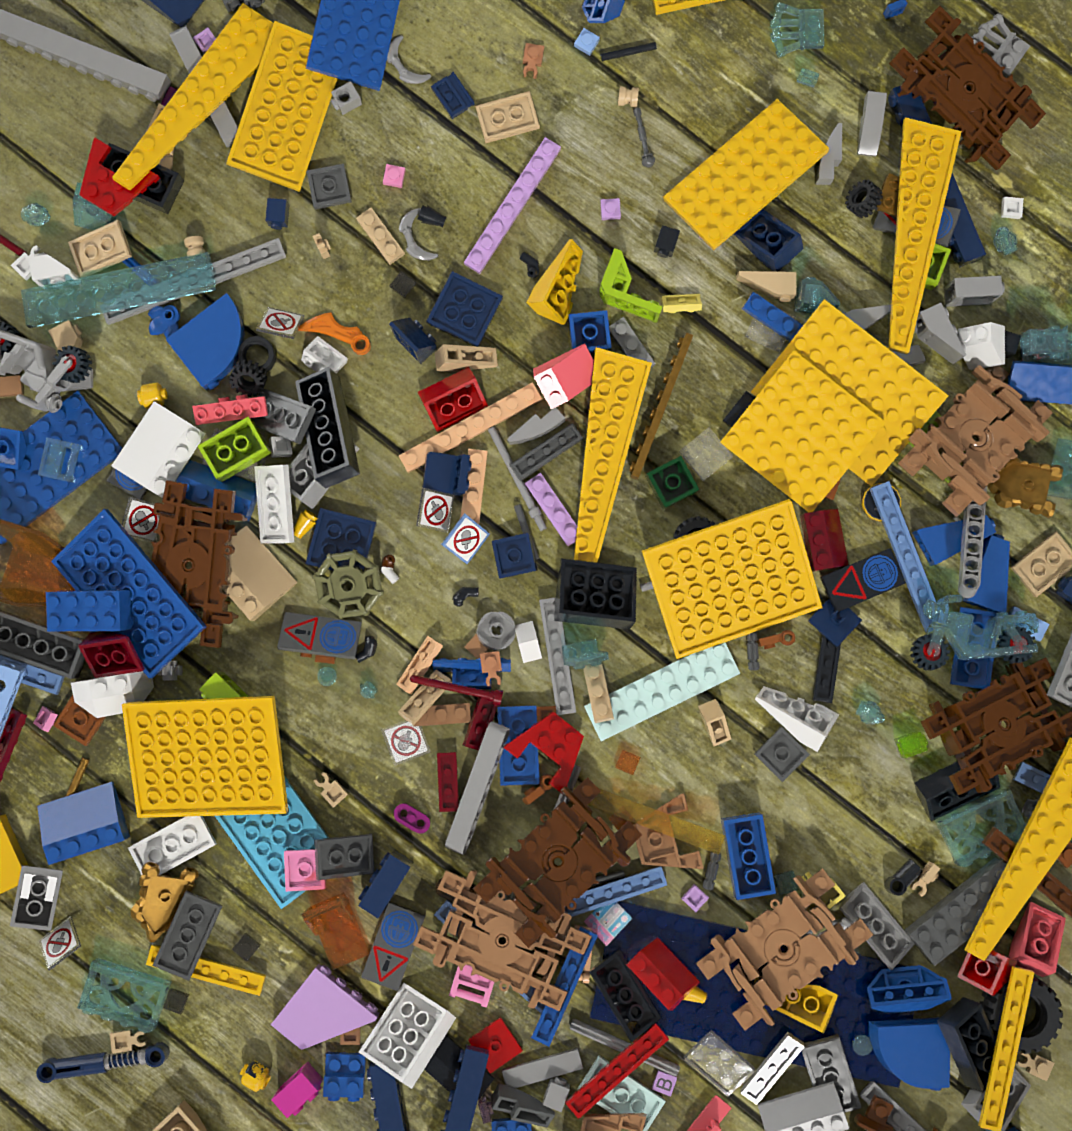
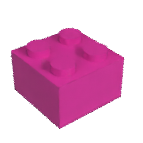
[271,1062,323,1118]

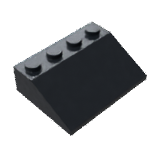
[554,558,637,630]

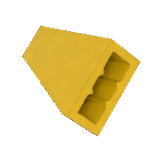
[0,814,29,894]

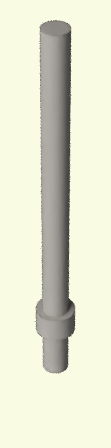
[488,427,547,531]

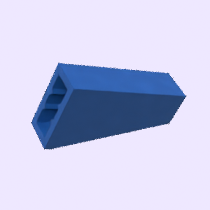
[912,515,996,566]
[963,534,1010,615]

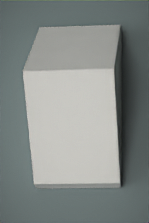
[515,621,542,663]

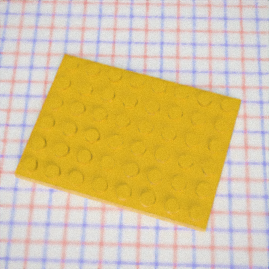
[751,299,949,486]
[641,499,822,659]
[122,696,288,818]

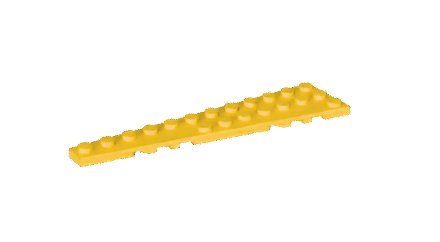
[113,3,273,190]
[888,117,962,354]
[574,347,652,563]
[964,737,1072,961]

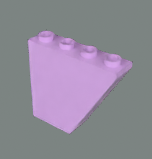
[271,964,379,1050]

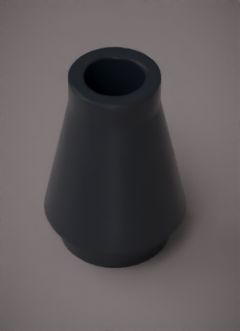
[417,205,446,228]

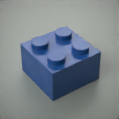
[568,310,611,355]

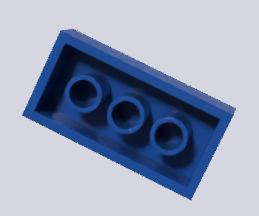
[46,590,132,632]
[721,812,776,900]

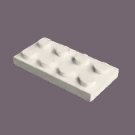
[254,465,294,543]
[128,816,217,875]

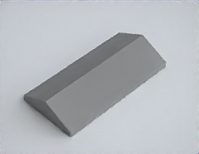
[839,882,915,970]

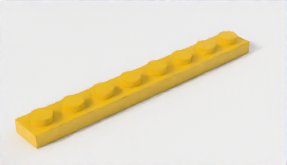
[978,966,1034,1131]

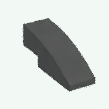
[491,1083,555,1128]

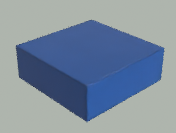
[883,0,907,19]

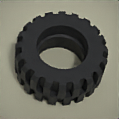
[980,976,1063,1054]

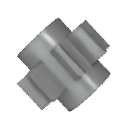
[157,661,182,680]

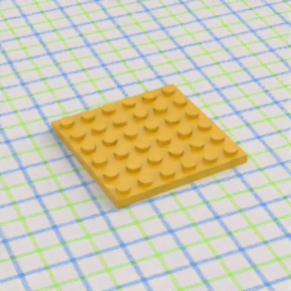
[720,350,886,512]

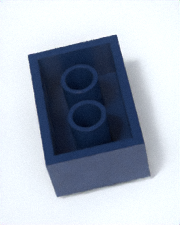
[358,849,414,918]

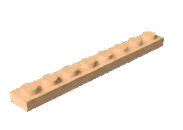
[399,382,542,473]

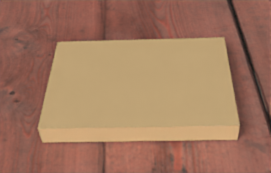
[475,91,540,144]
[68,220,133,278]
[1010,531,1072,597]

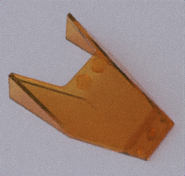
[0,519,76,607]

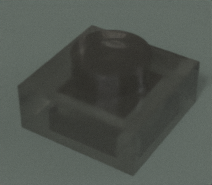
[232,933,261,962]

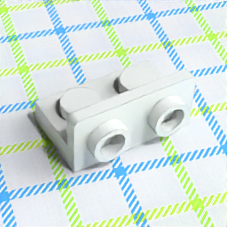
[301,336,348,373]

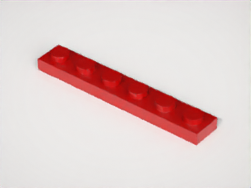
[565,1023,669,1119]

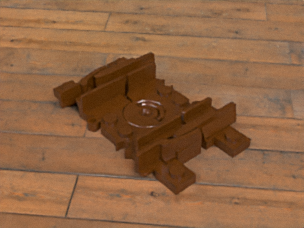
[889,6,1046,170]
[920,657,1072,795]
[473,777,642,948]

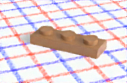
[413,703,471,727]

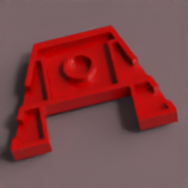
[79,138,160,217]
[503,712,584,794]

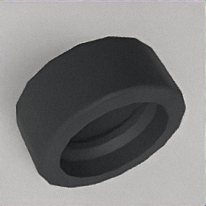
[238,336,277,373]

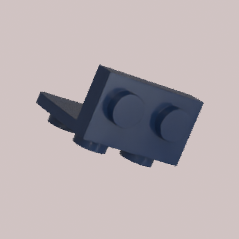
[422,452,472,495]

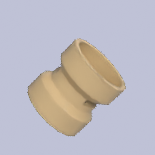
[618,86,639,107]
[184,236,206,261]

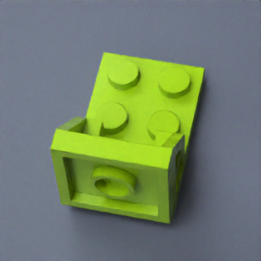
[599,248,662,323]

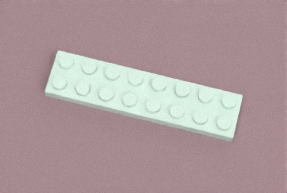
[584,642,740,741]

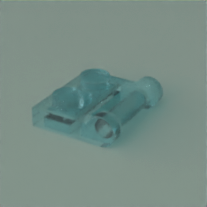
[38,438,83,483]

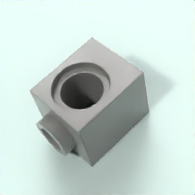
[331,81,362,115]
[543,1077,570,1112]

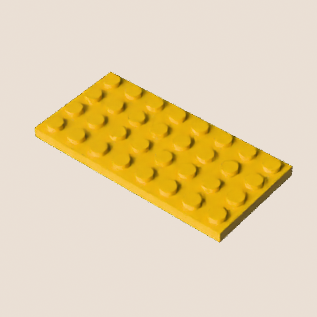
[226,21,337,192]
[663,99,829,250]

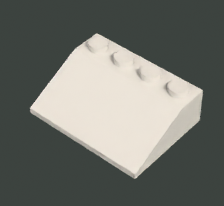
[111,401,206,498]
[359,983,456,1089]

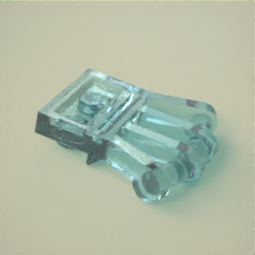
[770,3,824,58]

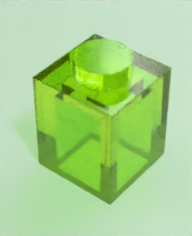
[894,731,928,759]

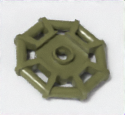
[312,549,384,619]

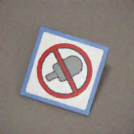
[441,513,490,564]

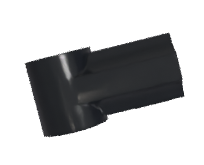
[884,859,923,896]

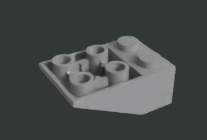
[914,303,966,364]

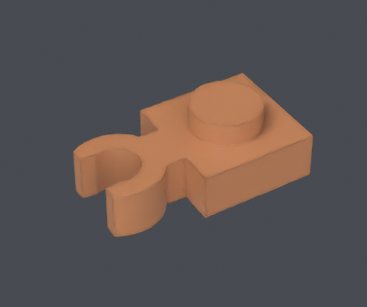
[523,43,544,79]
[480,651,502,686]

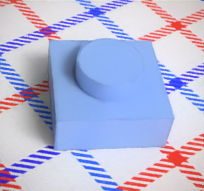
[574,28,600,56]

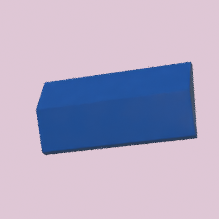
[0,427,27,470]
[950,607,999,689]

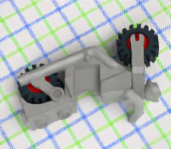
[0,322,92,413]

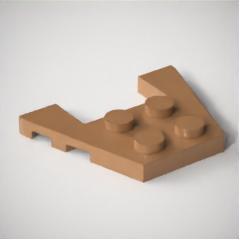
[633,793,704,869]
[580,1113,647,1131]

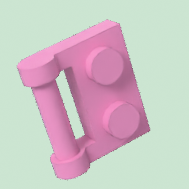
[449,965,494,1008]

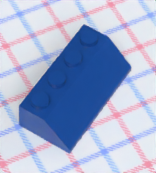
[176,460,257,522]

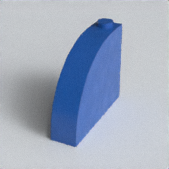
[166,293,245,391]
[869,1018,950,1091]

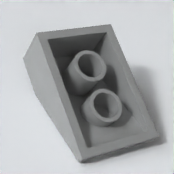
[10,865,63,931]
[961,1068,1031,1131]

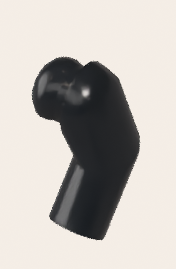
[519,251,540,278]
[452,587,479,607]
[356,636,378,663]

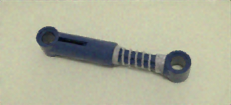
[36,1042,170,1083]

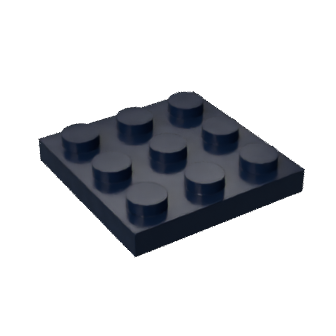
[426,271,503,347]
[305,508,377,572]

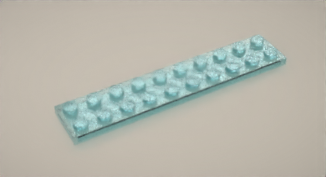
[21,252,216,328]

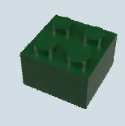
[645,456,699,510]

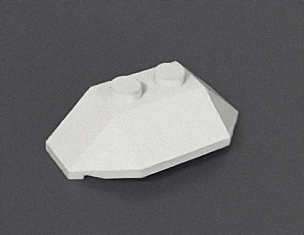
[71,671,154,718]

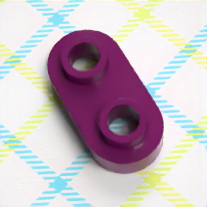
[394,803,431,834]

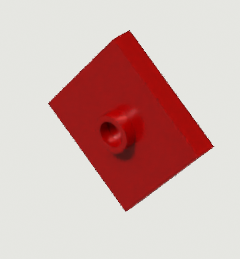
[468,1016,523,1074]

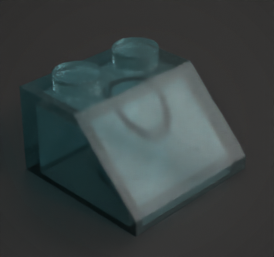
[73,182,117,230]
[794,277,840,313]

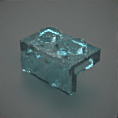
[562,639,609,669]

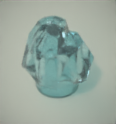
[21,203,51,227]
[993,227,1018,256]
[856,700,885,724]

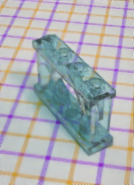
[935,788,1026,867]
[77,958,172,1033]

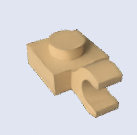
[910,861,940,897]

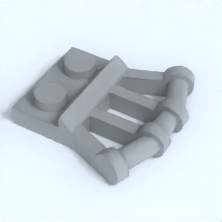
[972,13,1030,78]

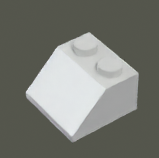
[28,253,83,291]
[958,322,1005,370]

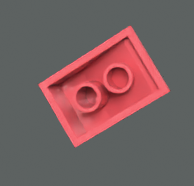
[533,344,594,409]
[1008,902,1066,977]

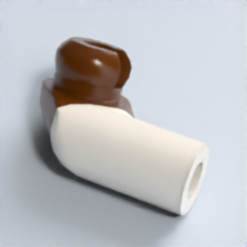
[381,555,399,584]

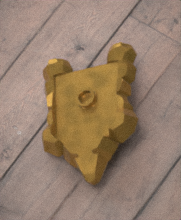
[987,457,1063,518]
[131,862,199,942]

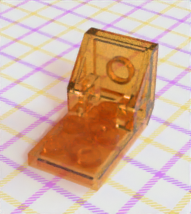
[302,892,370,970]

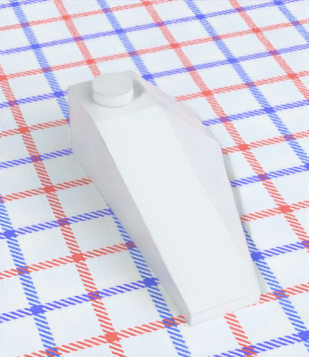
[755,686,839,752]

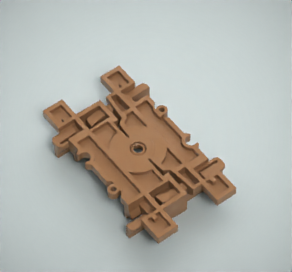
[898,365,1053,517]
[696,868,873,1030]
[413,870,592,1011]

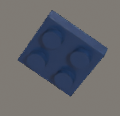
[492,533,538,579]

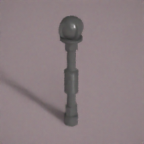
[633,108,655,168]

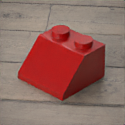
[957,949,1017,996]

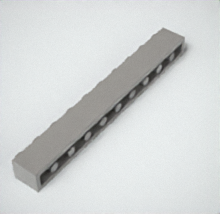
[0,9,172,102]

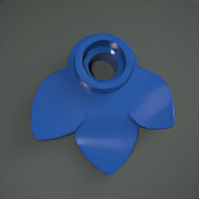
[148,305,180,338]

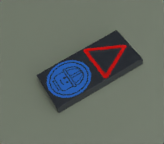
[820,548,906,612]

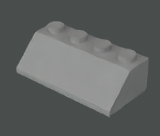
[289,444,359,509]
[757,1081,849,1131]

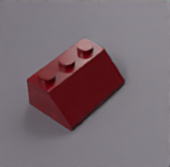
[800,509,849,572]

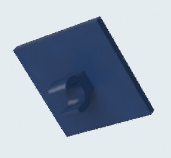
[808,599,862,647]

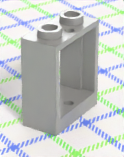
[944,276,1005,307]

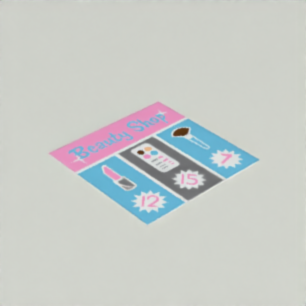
[584,902,632,946]

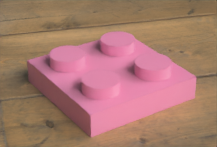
[284,849,326,892]

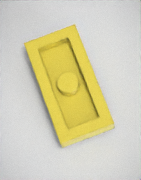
[661,294,702,313]

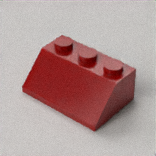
[418,367,488,432]
[627,937,700,1011]

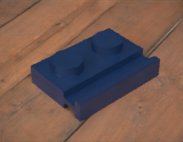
[431,71,475,119]

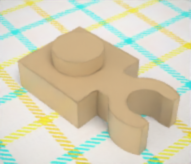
[313,233,331,259]
[314,772,349,808]
[110,1029,147,1054]
[1015,1051,1055,1081]

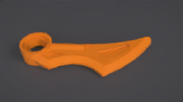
[297,312,371,355]

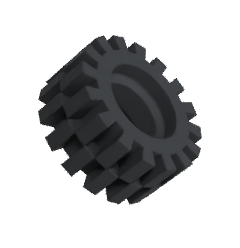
[845,180,883,218]
[229,360,267,397]

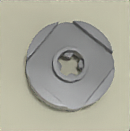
[476,611,516,651]

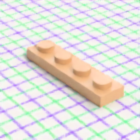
[460,449,488,524]

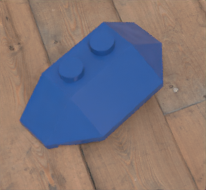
[582,0,625,23]
[867,965,952,1014]

